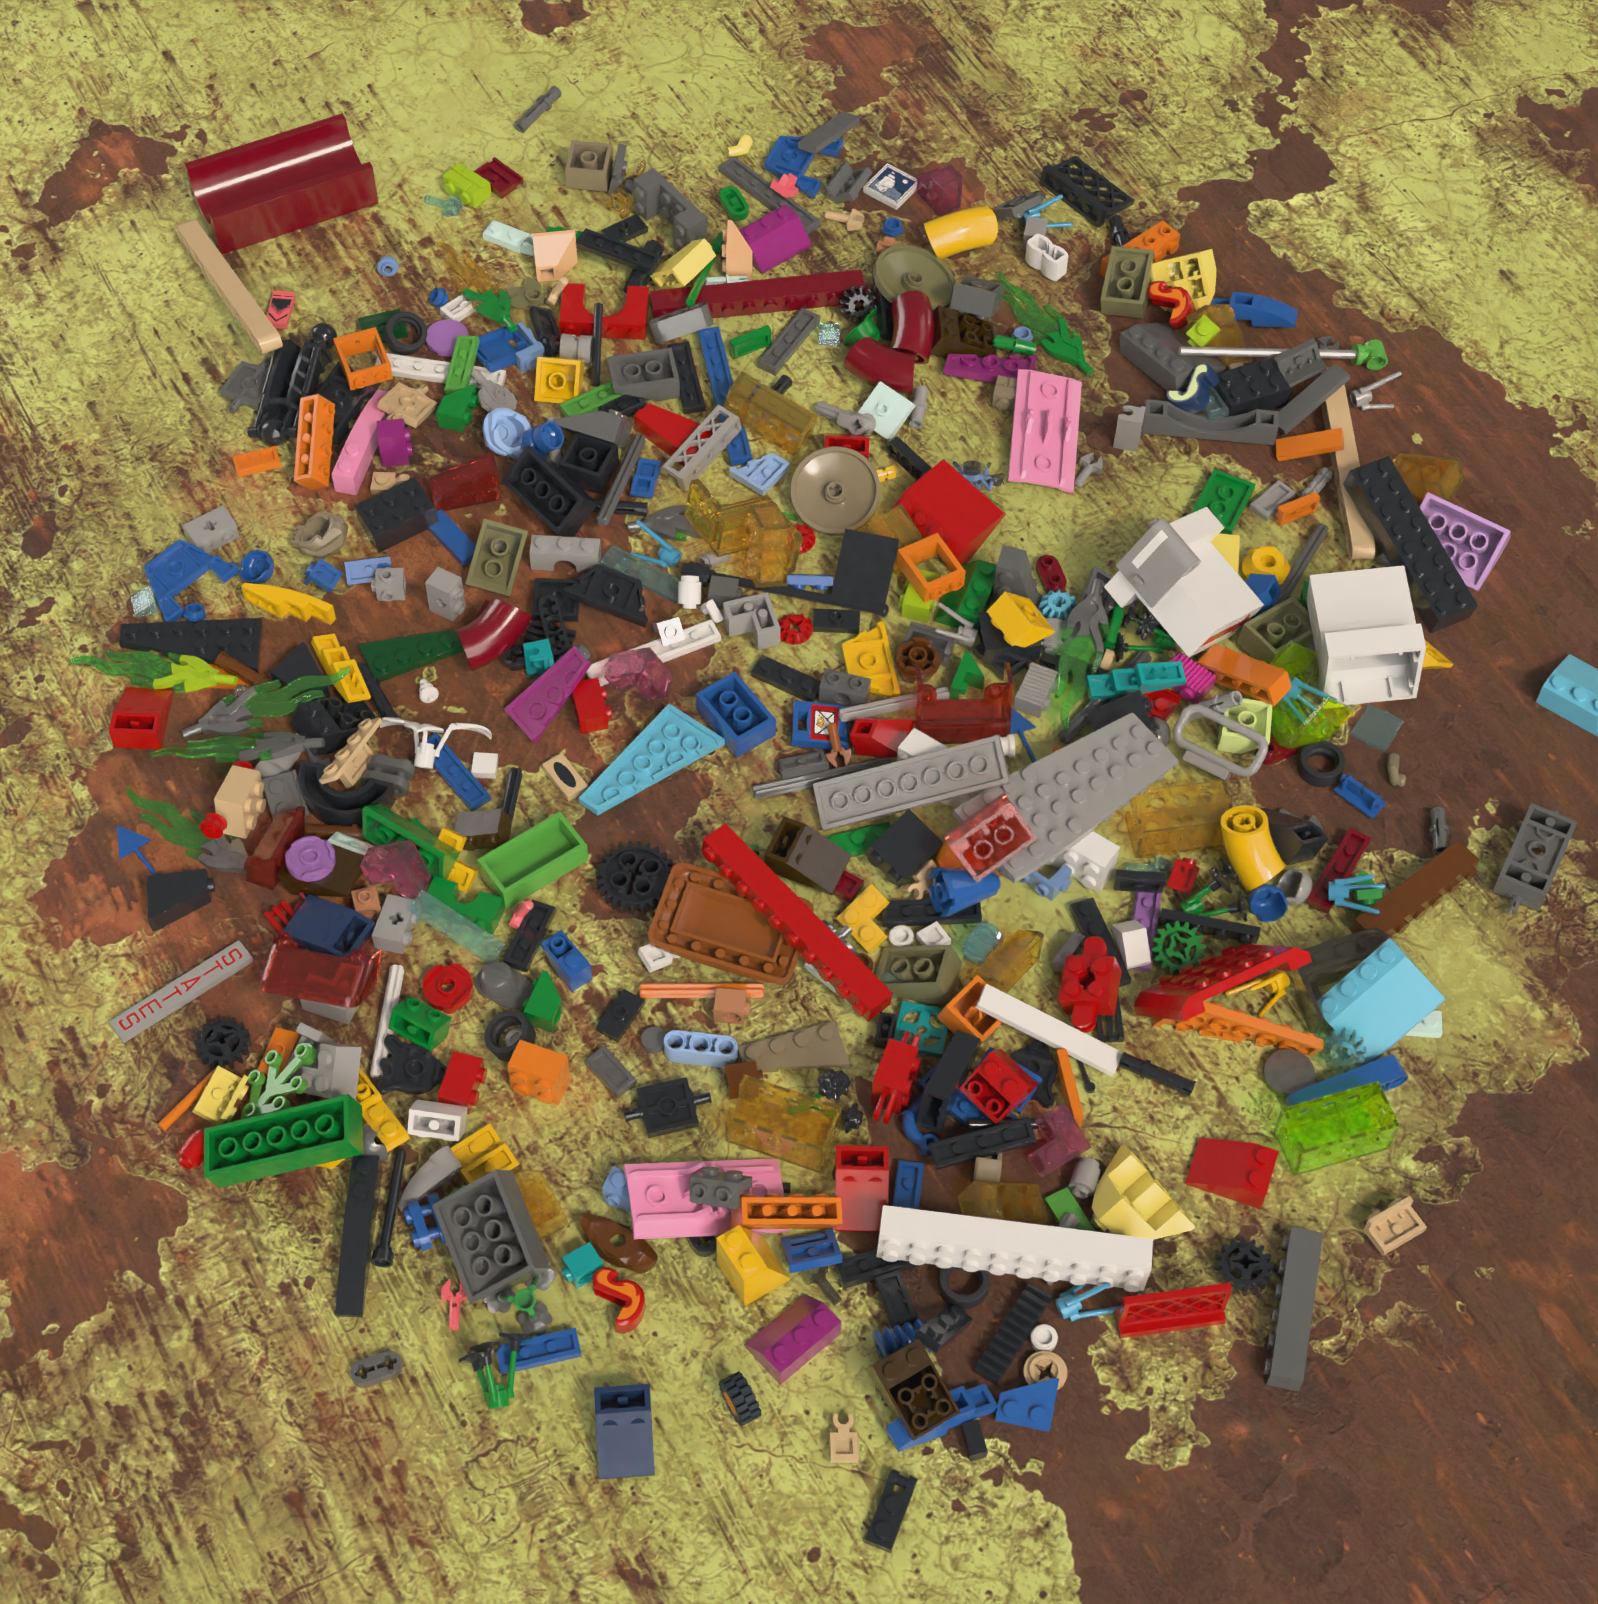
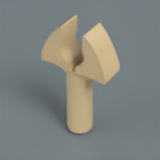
[824,209,864,231]
[545,277,569,306]

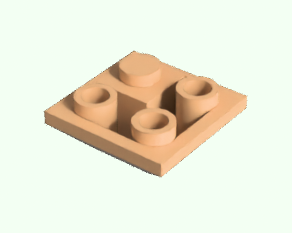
[722,220,753,281]
[532,230,578,282]

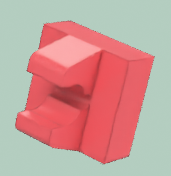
[770,173,799,198]

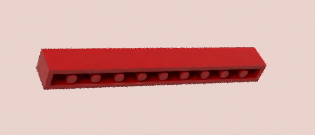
[702,823,893,1022]

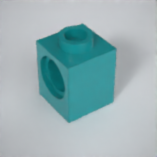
[561,1242,604,1289]

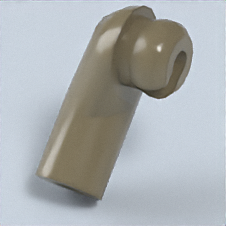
[1387,753,1406,787]

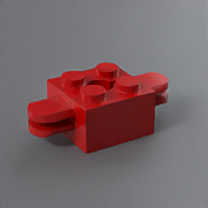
[1058,936,1122,1033]
[871,1031,922,1125]

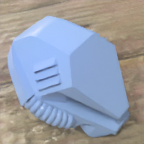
[482,408,532,460]

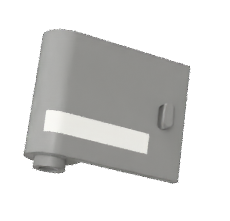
[1116,518,1201,608]

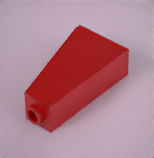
[634,403,716,467]

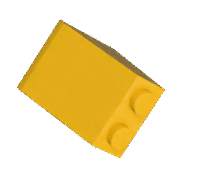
[716,1225,790,1306]

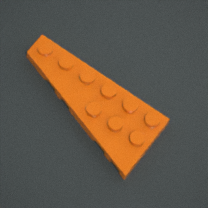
[1152,1001,1324,1056]

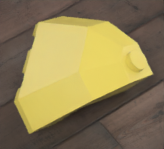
[1150,249,1216,323]
[1092,1144,1195,1240]

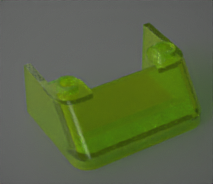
[1249,640,1355,749]

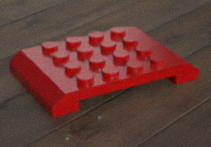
[1133,944,1312,1021]

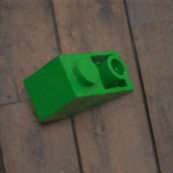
[436,385,479,432]
[521,970,563,1033]

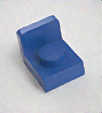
[304,558,344,593]

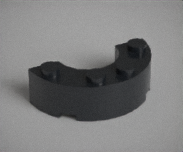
[299,760,396,826]

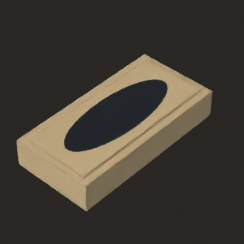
[542,753,588,802]

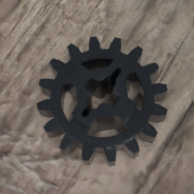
[194,1016,252,1070]
[1214,1237,1274,1296]

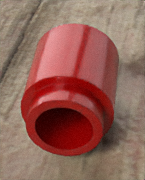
[176,1130,204,1170]

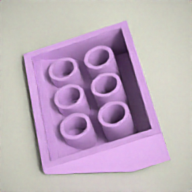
[1420,492,1511,592]

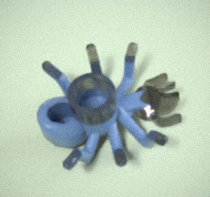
[953,460,1004,491]

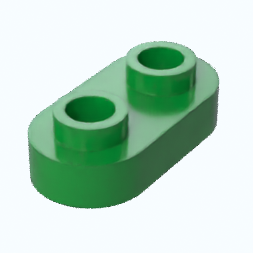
[719,186,749,221]

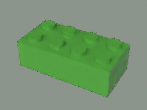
[477,811,589,909]

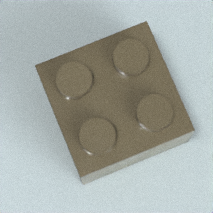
[565,140,614,192]

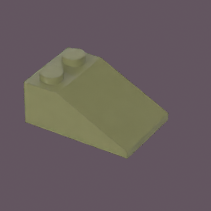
[1100,246,1154,319]
[465,519,528,597]
[1237,596,1313,667]
[876,945,962,1004]

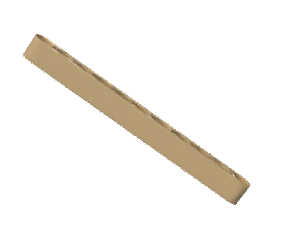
[175,219,283,355]
[1317,367,1375,560]

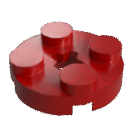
[422,963,474,1014]

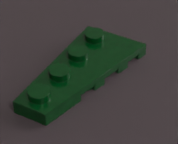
[358,629,463,682]

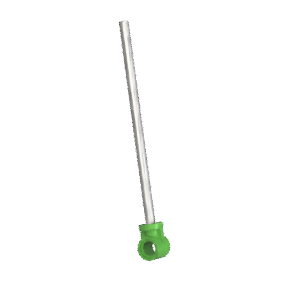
[1179,339,1388,370]

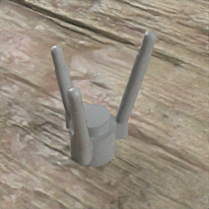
[1350,371,1402,411]
[935,602,978,647]

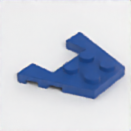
[764,136,844,199]
[144,539,240,622]

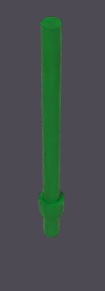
[686,232,723,306]

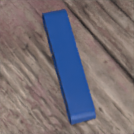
[1285,1055,1408,1124]

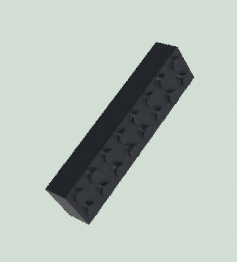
[1343,456,1478,633]

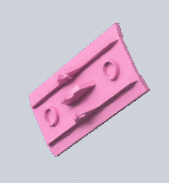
[1008,369,1082,494]
[623,1159,789,1239]

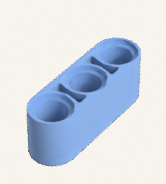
[664,1030,738,1068]

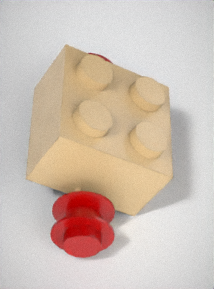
[199,761,266,839]

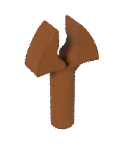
[825,723,851,768]

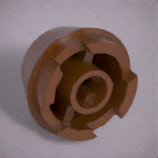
[894,637,941,685]

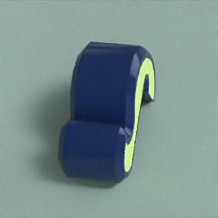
[1166,363,1219,413]

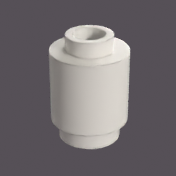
[678,576,701,609]

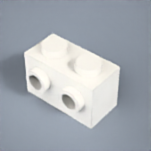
[407,1099,467,1141]

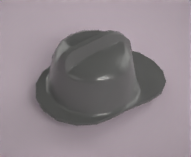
[475,961,532,1009]

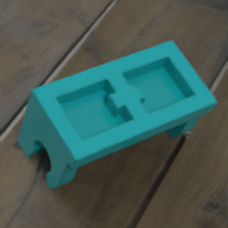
[523,639,554,684]

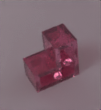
[916,165,963,217]
[604,647,673,701]
[360,840,432,899]
[1027,1102,1091,1178]

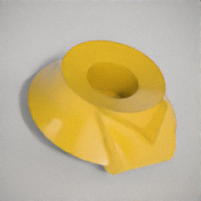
[1242,546,1290,585]

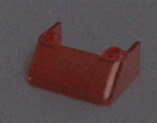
[913,663,1014,744]
[259,932,382,1008]

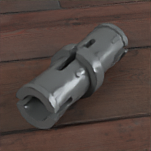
[1429,807,1449,855]

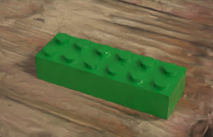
[204,1094,363,1188]

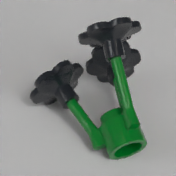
[1179,858,1247,922]
[458,1332,533,1409]

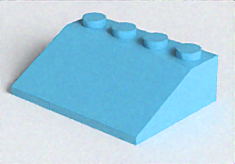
[1536,654,1598,737]
[1313,938,1446,1064]

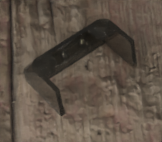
[1293,928,1388,1034]

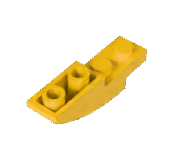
[355,1067,410,1152]

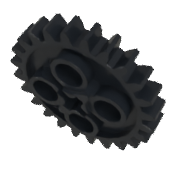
[596,841,673,915]

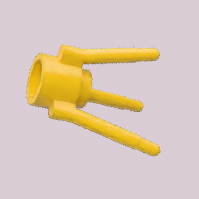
[1225,970,1290,1017]

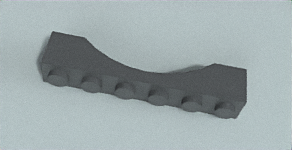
[1142,399,1279,445]

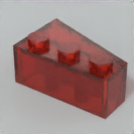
[428,451,502,512]

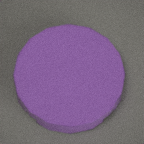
[426,320,469,357]
[285,836,336,882]

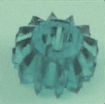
[962,921,1002,964]
[1322,1027,1367,1072]

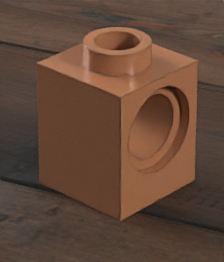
[351,885,381,923]
[713,988,751,1025]

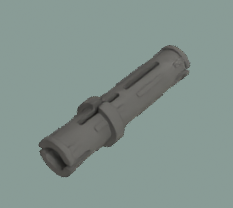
[514,86,562,133]

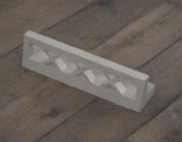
[662,404,742,491]

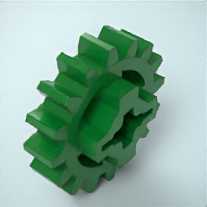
[1150,921,1206,975]

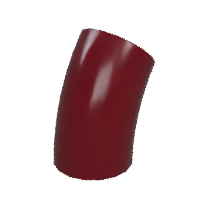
[890,290,934,364]
[844,337,915,395]
[457,598,532,672]

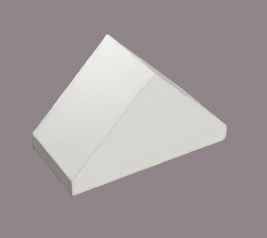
[1111,920,1151,969]

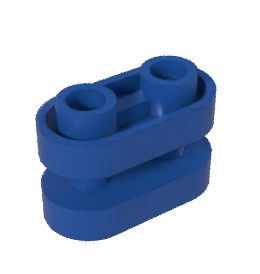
[403,1193,446,1251]

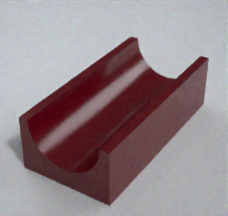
[184,113,379,255]

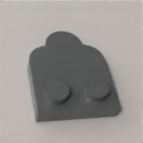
[992,190,1046,220]

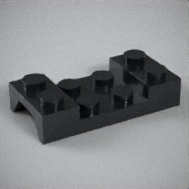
[315,361,381,445]

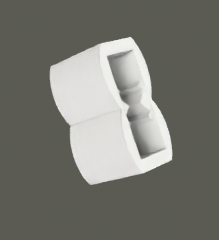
[1025,234,1068,281]

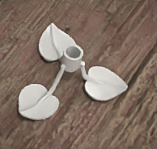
[380,717,492,769]

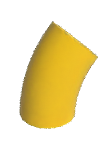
[924,206,998,260]
[1221,805,1286,892]

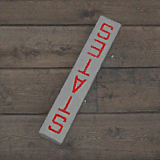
[109,940,254,1044]

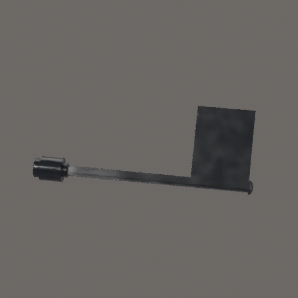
[680,529,899,618]

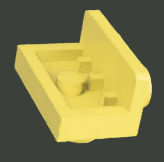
[192,1066,249,1125]

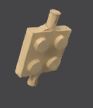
[377,382,437,428]

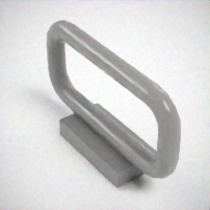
[1173,704,1268,781]

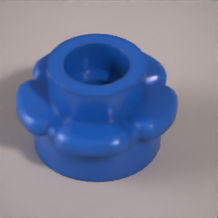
[883,218,903,237]
[429,287,448,308]
[183,603,206,622]

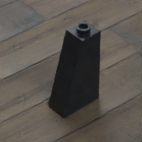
[916,1029,981,1134]

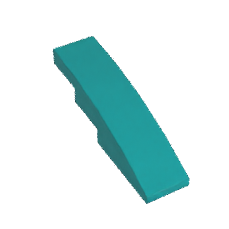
[1085,661,1187,701]

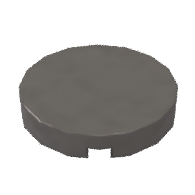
[1263,1049,1315,1098]

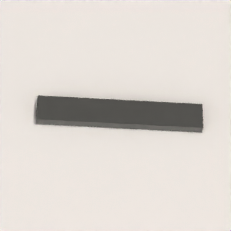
[719,156,820,235]

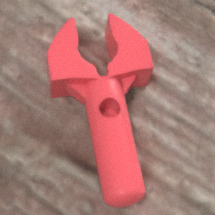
[508,900,534,929]
[441,1279,468,1330]

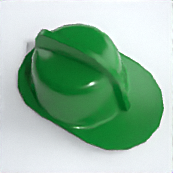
[843,308,880,346]

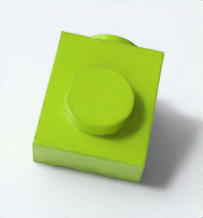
[1186,314,1221,347]

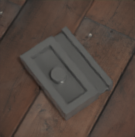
[608,144,627,196]
[261,770,310,827]

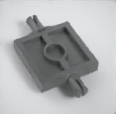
[220,356,271,414]

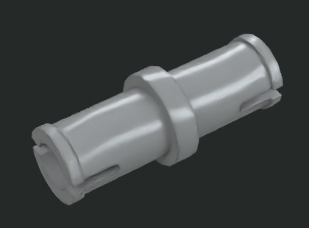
[909,385,928,429]

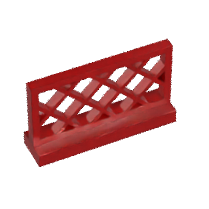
[1114,1283,1232,1339]

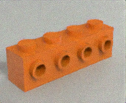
[1100,220,1180,278]
[294,394,335,490]
[1197,644,1292,706]
[730,1194,843,1229]

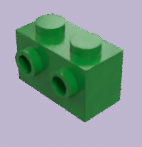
[388,995,452,1051]

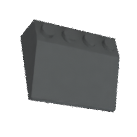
[1120,323,1226,392]
[432,1169,551,1304]

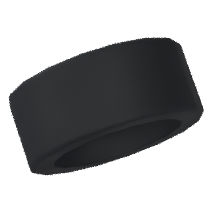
[384,311,427,355]
[1298,740,1345,788]
[484,1010,536,1062]
[938,1267,990,1310]

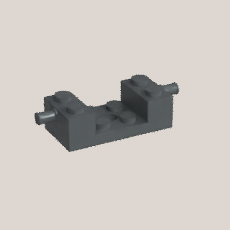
[625,168,707,252]
[1492,803,1577,915]

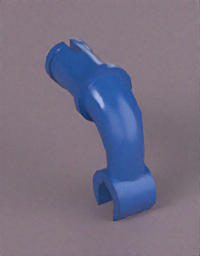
[901,1095,938,1156]

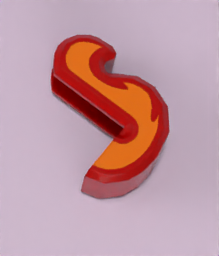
[1147,281,1194,330]
[592,1267,646,1334]

